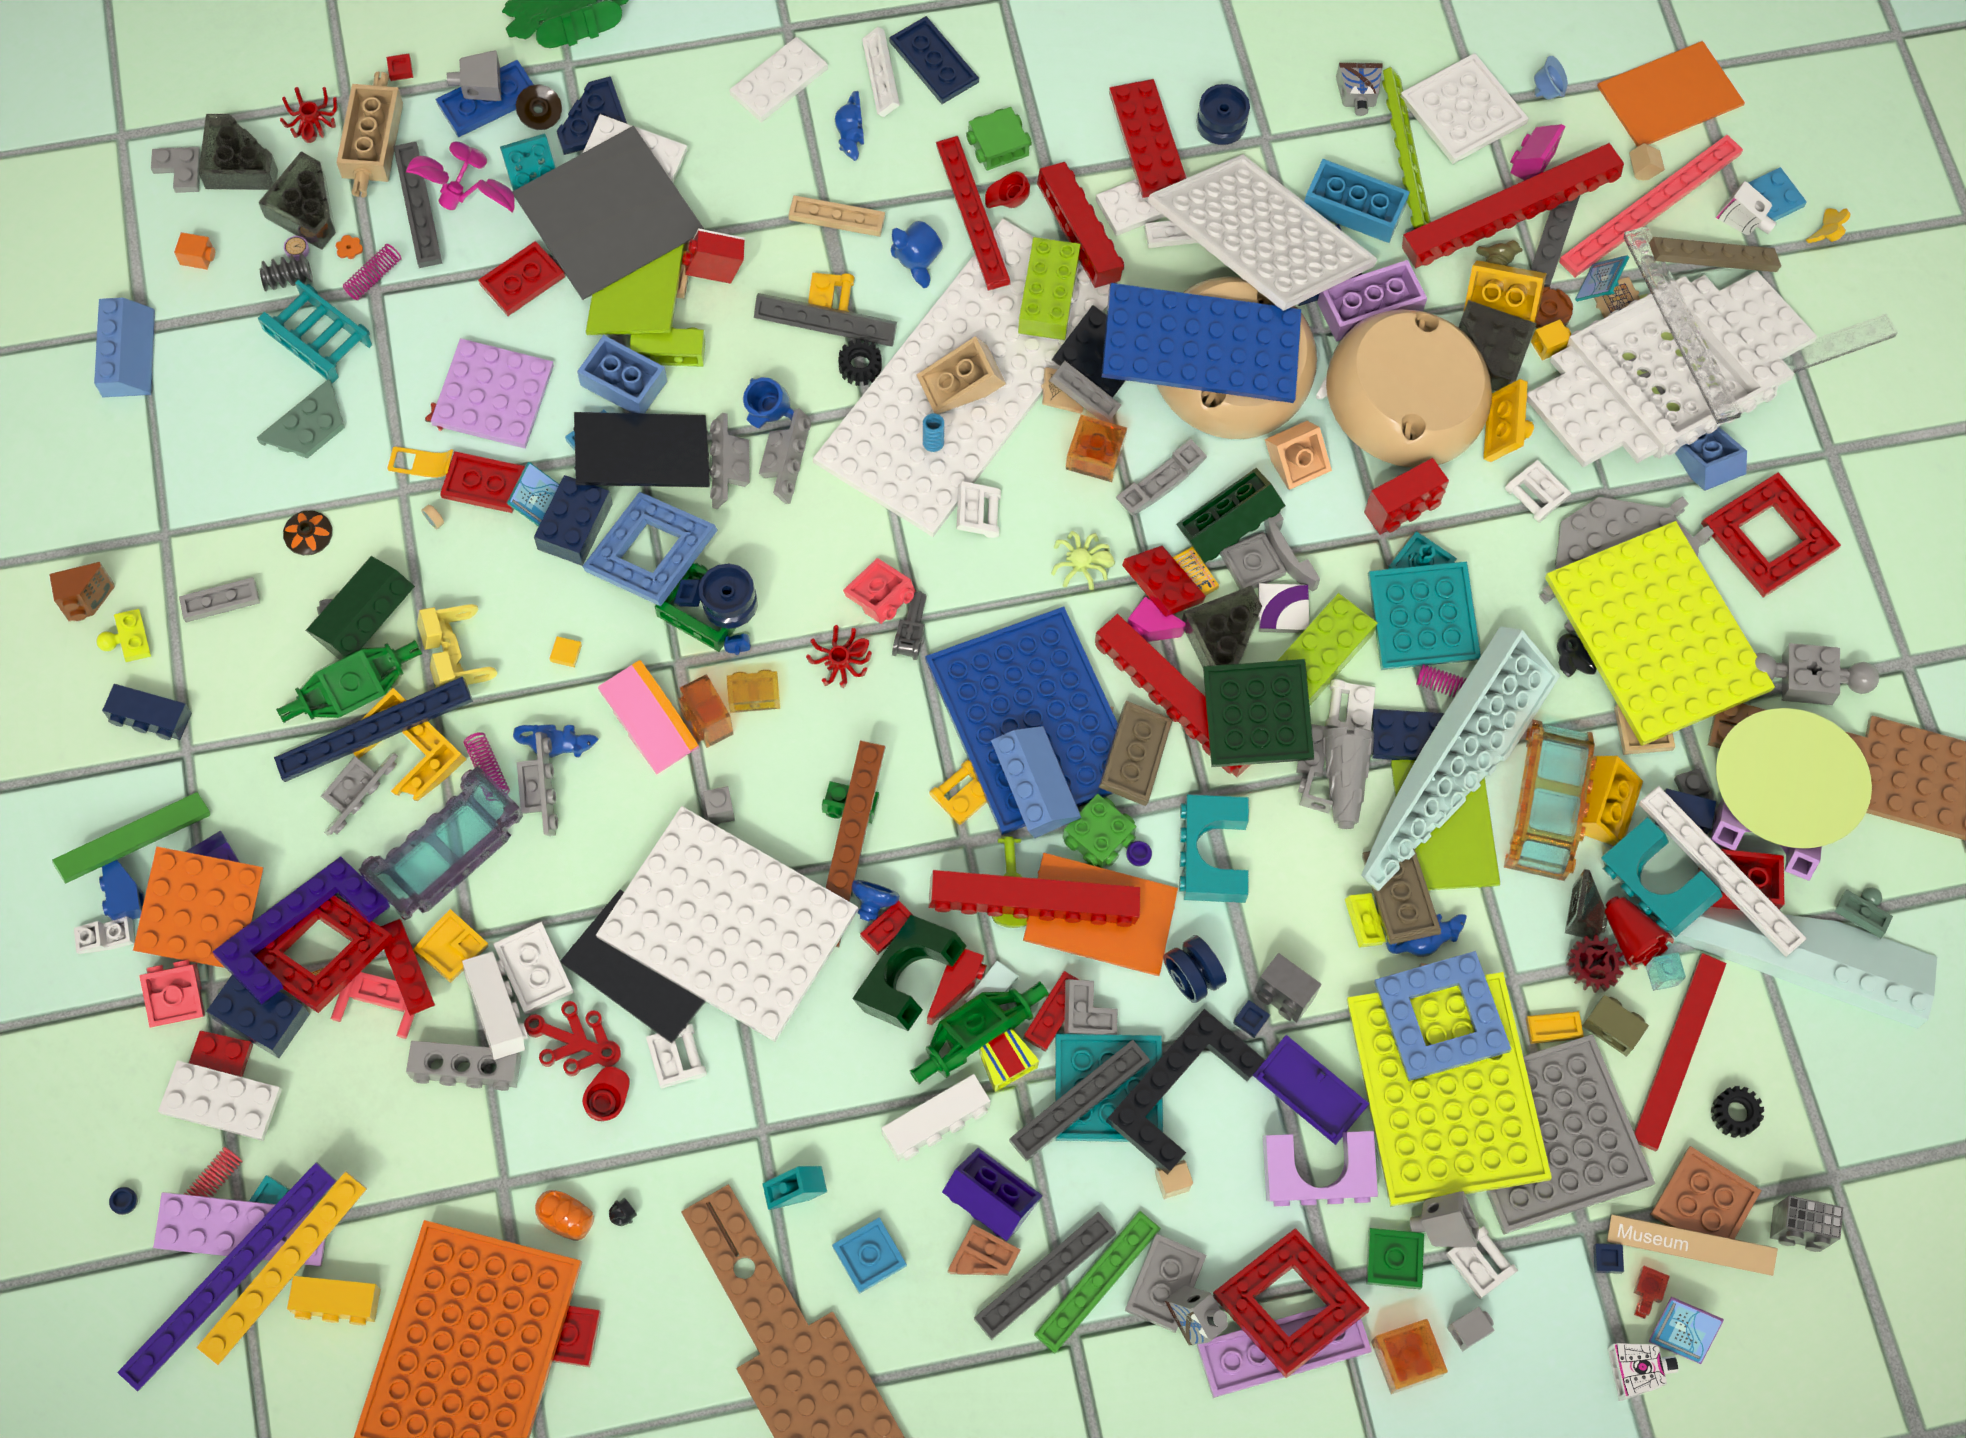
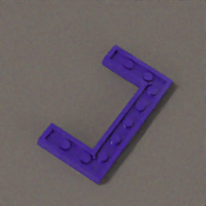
[212,856,390,1004]

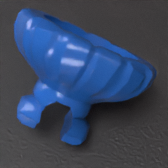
[852,879,900,922]

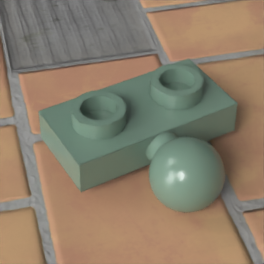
[1834,887,1893,939]

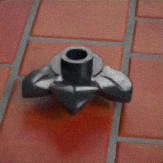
[1557,633,1597,677]

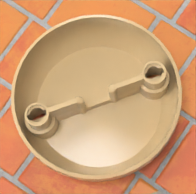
[1157,276,1317,439]
[1326,309,1492,468]

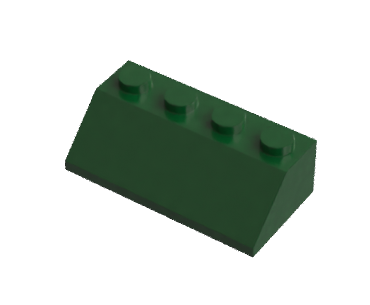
[1176,468,1286,563]
[305,556,415,659]

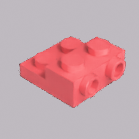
[843,558,916,624]
[139,960,205,1028]

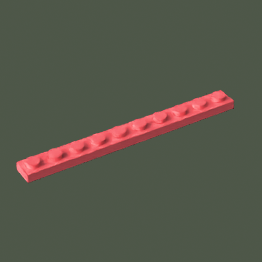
[1559,135,1743,278]

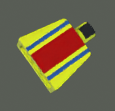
[979,1029,1039,1092]

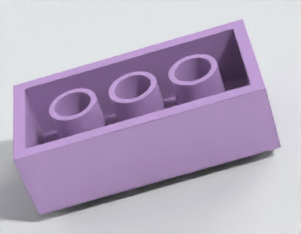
[1317,260,1427,342]

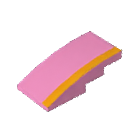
[598,660,699,775]

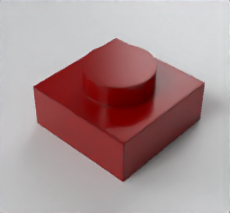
[386,54,414,81]

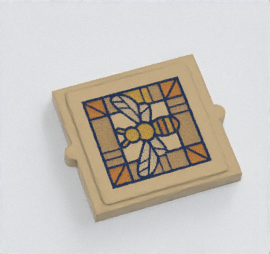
[1594,277,1640,318]

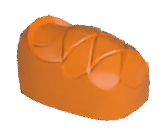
[535,1190,594,1241]

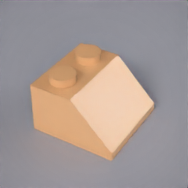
[1265,421,1332,490]

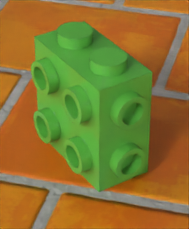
[966,107,1032,171]
[1063,794,1136,868]

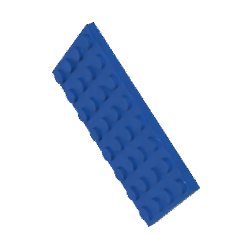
[1101,283,1301,403]

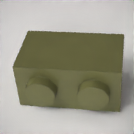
[1582,995,1649,1057]

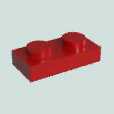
[860,900,914,955]

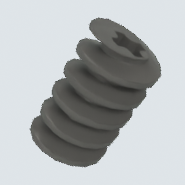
[260,253,313,292]

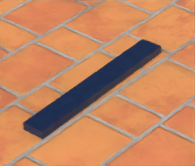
[274,677,473,782]

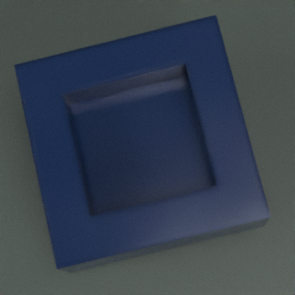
[674,580,701,607]
[1233,1000,1270,1038]
[1593,1243,1624,1274]

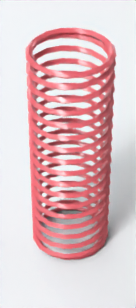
[184,1147,243,1197]

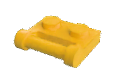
[808,273,855,312]
[929,760,987,826]

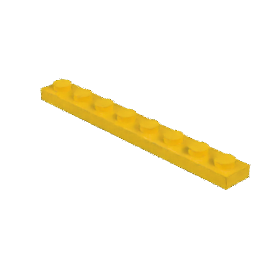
[196,1171,367,1365]

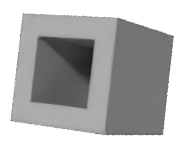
[703,786,735,825]
[1447,1307,1495,1352]

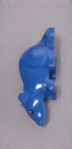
[835,91,864,161]
[513,725,599,758]
[1386,914,1467,957]

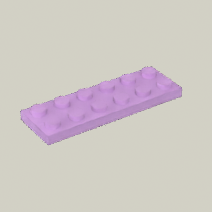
[153,1192,326,1266]
[1196,1306,1372,1398]

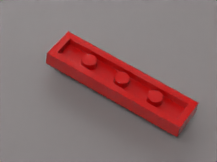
[381,919,435,1016]

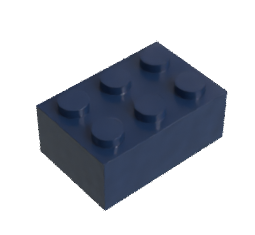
[534,475,613,566]
[206,975,310,1058]

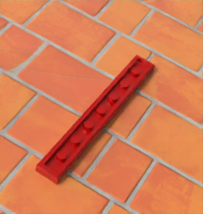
[936,136,1011,291]
[1634,953,1727,1152]

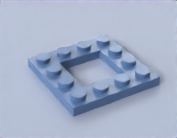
[582,492,718,606]
[1374,951,1511,1081]

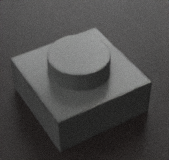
[1674,768,1710,797]

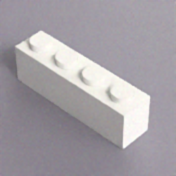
[462,951,528,1060]
[881,1074,991,1161]

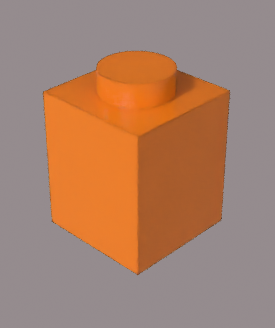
[174,232,215,270]

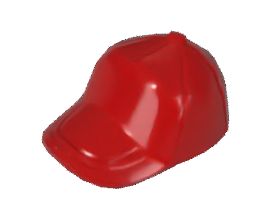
[985,171,1030,208]
[582,1066,630,1122]

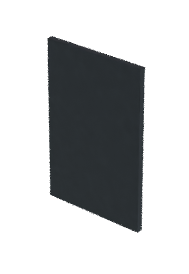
[573,412,710,487]
[560,889,706,1044]

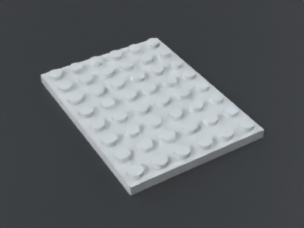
[1148,154,1377,311]
[596,806,859,1042]

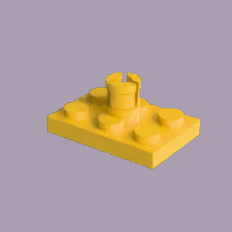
[1483,379,1534,462]

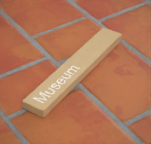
[1607,1214,1778,1276]

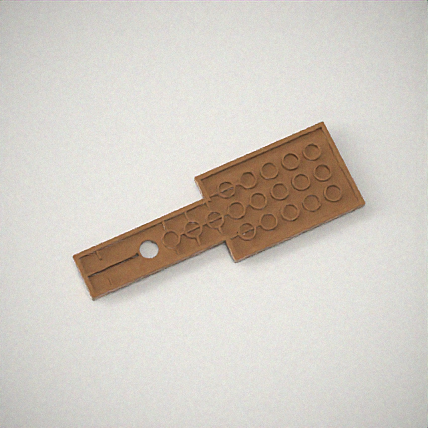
[1708,703,1966,841]
[681,1184,905,1438]

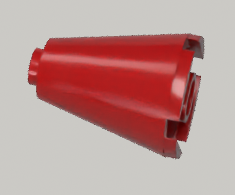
[1604,896,1674,970]

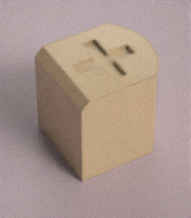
[1629,143,1665,181]
[1155,1159,1193,1199]

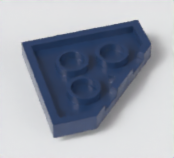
[556,76,627,155]

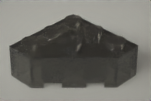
[199,114,278,190]
[258,151,336,250]
[1458,300,1537,391]
[1182,585,1262,667]

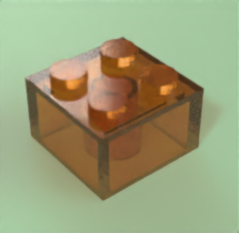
[1066,415,1127,482]
[678,674,734,748]
[1371,1319,1448,1394]

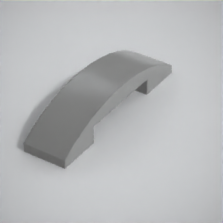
[1116,439,1207,516]
[1264,512,1320,591]

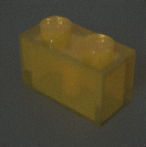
[727,670,781,713]

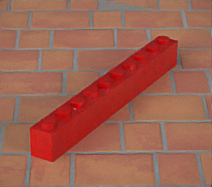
[1402,143,1624,269]

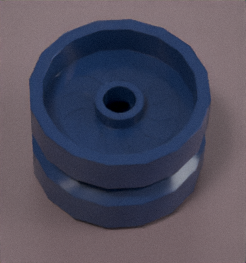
[1196,84,1250,145]
[699,563,758,629]
[1163,935,1227,1003]

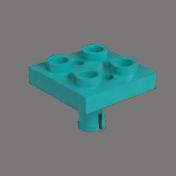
[500,133,555,191]
[1388,531,1457,569]

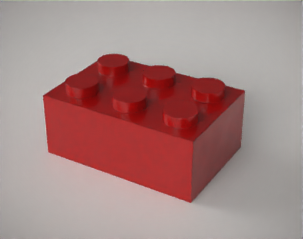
[1364,458,1449,535]
[1698,849,1785,910]

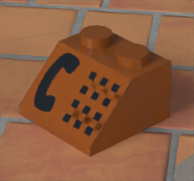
[49,562,114,621]

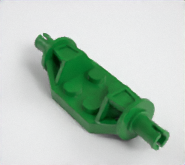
[276,640,422,723]
[909,981,1049,1085]

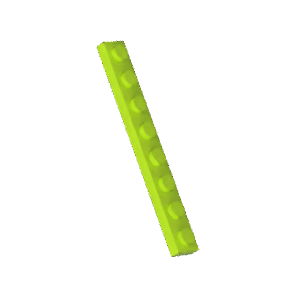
[1382,67,1431,229]

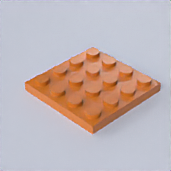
[133,846,264,968]

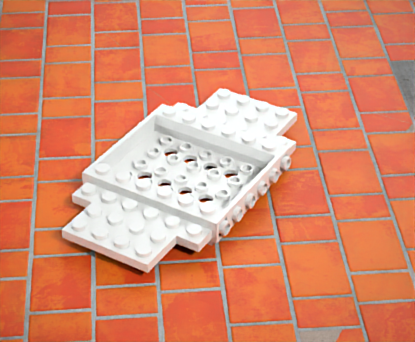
[1527,271,1817,467]

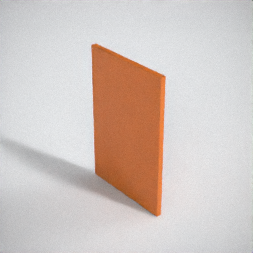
[1597,41,1745,147]
[1023,853,1178,976]

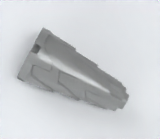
[1322,727,1374,829]

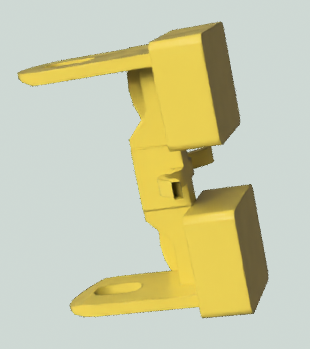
[417,604,498,688]

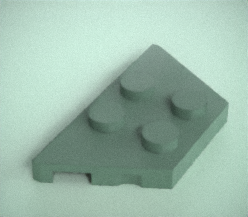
[257,380,345,459]

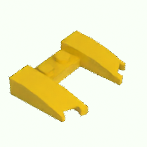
[354,688,467,801]

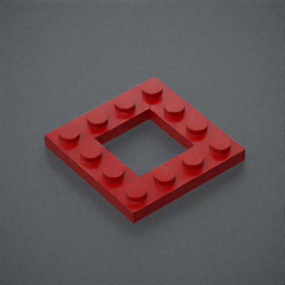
[1701,472,1841,598]
[254,895,393,1013]
[1213,1228,1370,1378]

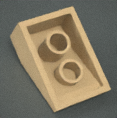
[917,336,1006,414]

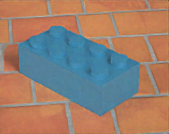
[1304,159,1410,243]

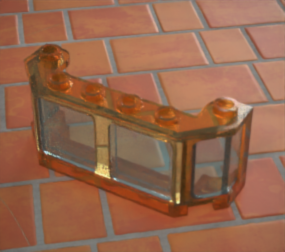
[1504,719,1597,881]

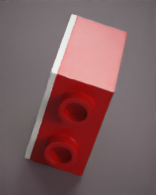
[682,228,745,284]

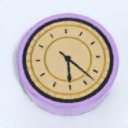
[284,236,309,261]

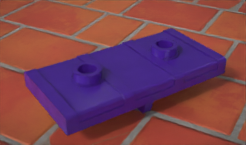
[1253,1035,1369,1145]

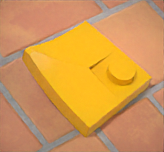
[413,909,488,983]

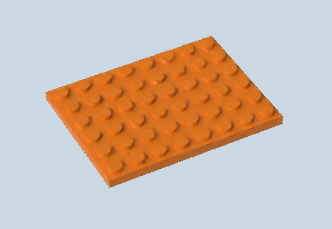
[354,1220,582,1438]

